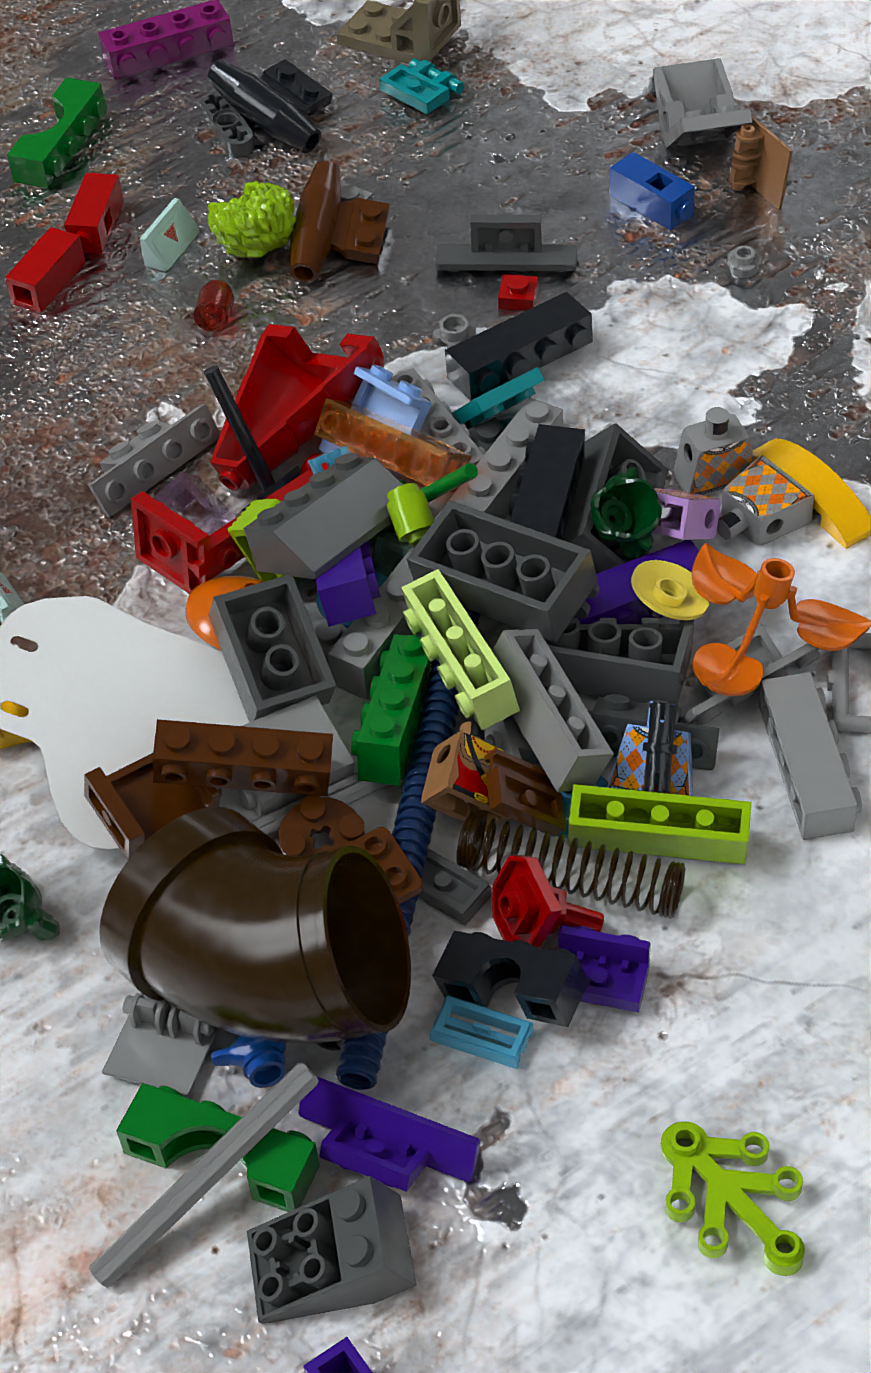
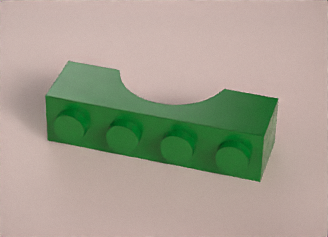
[7,77,107,189]
[116,1083,320,1212]

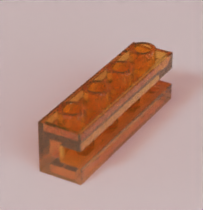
[314,398,472,492]

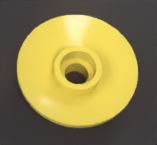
[631,560,710,620]

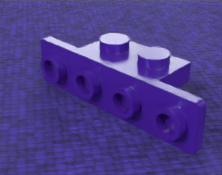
[298,1076,480,1192]

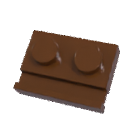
[484,748,566,837]

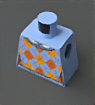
[608,701,693,796]

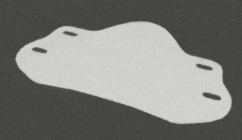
[0,596,338,850]

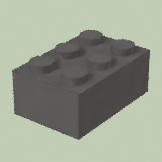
[208,574,336,723]

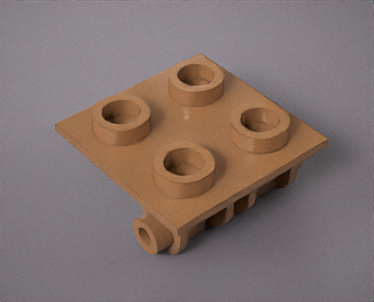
[728,115,793,210]

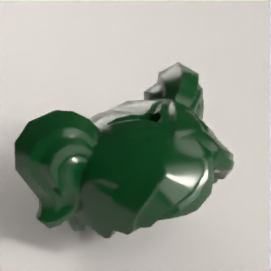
[590,467,662,559]
[0,854,60,942]

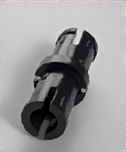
[642,703,678,793]

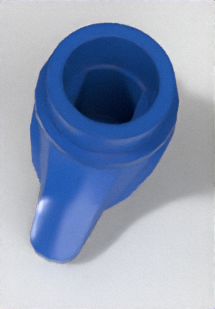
[211,1036,286,1088]

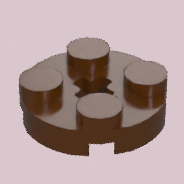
[278,795,365,856]

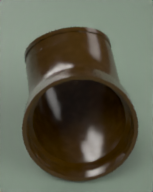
[99,807,411,1043]

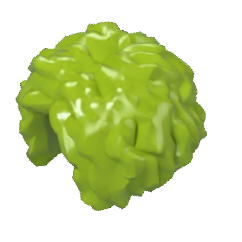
[207,181,296,258]

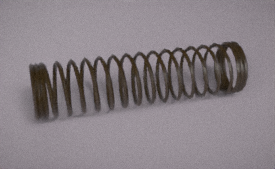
[456,813,685,919]

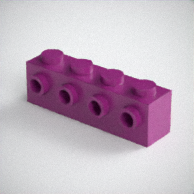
[98,0,234,80]

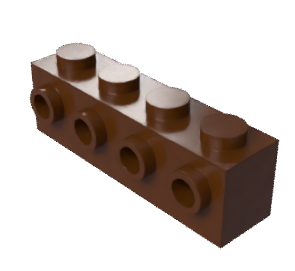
[153,719,333,797]

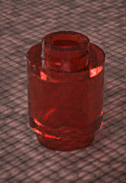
[193,280,234,332]

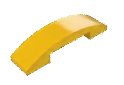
[752,438,871,549]

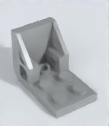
[653,58,752,148]

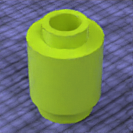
[386,483,435,546]

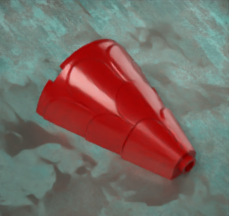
[210,324,385,491]

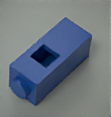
[609,152,695,231]

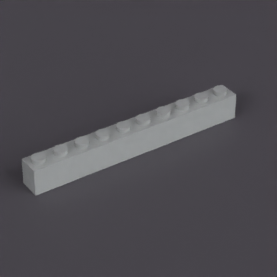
[328,397,563,700]

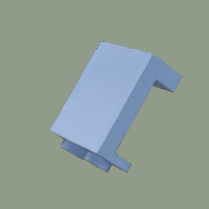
[318,364,432,479]

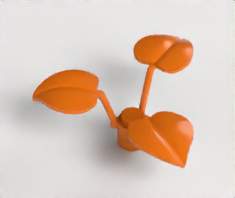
[692,543,871,696]

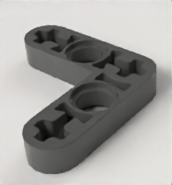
[199,75,262,158]

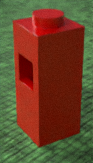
[64,173,124,254]
[5,227,86,313]

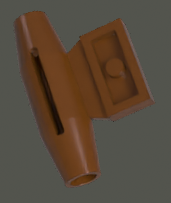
[290,161,390,283]

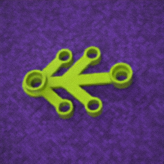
[661,1121,805,1276]

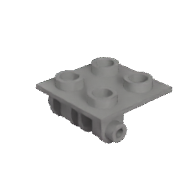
[102,993,219,1097]

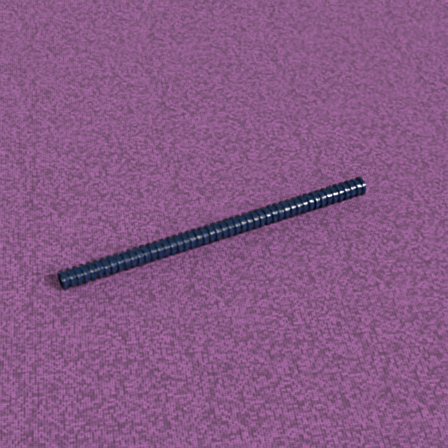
[335,608,481,1090]

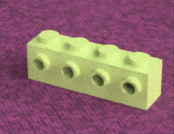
[401,569,520,730]

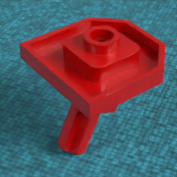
[492,855,604,948]

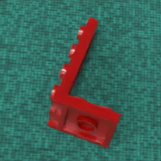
[131,470,313,594]

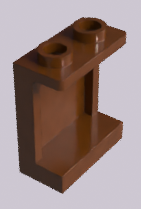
[84,753,222,860]

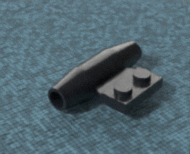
[207,59,333,153]

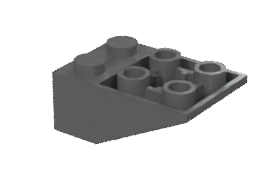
[247,1176,416,1324]

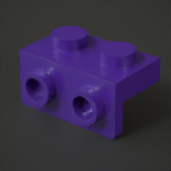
[558,925,651,1013]

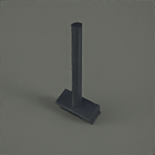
[204,366,302,512]

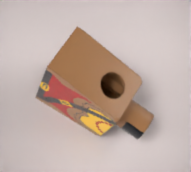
[421,721,509,832]

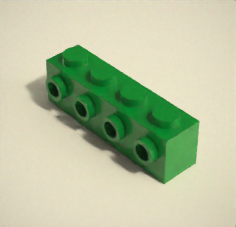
[351,634,433,786]

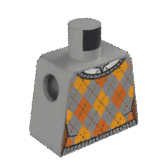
[673,407,754,495]
[717,455,814,546]

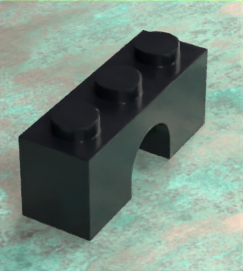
[432,930,589,1027]

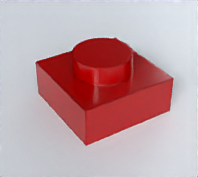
[498,274,538,311]

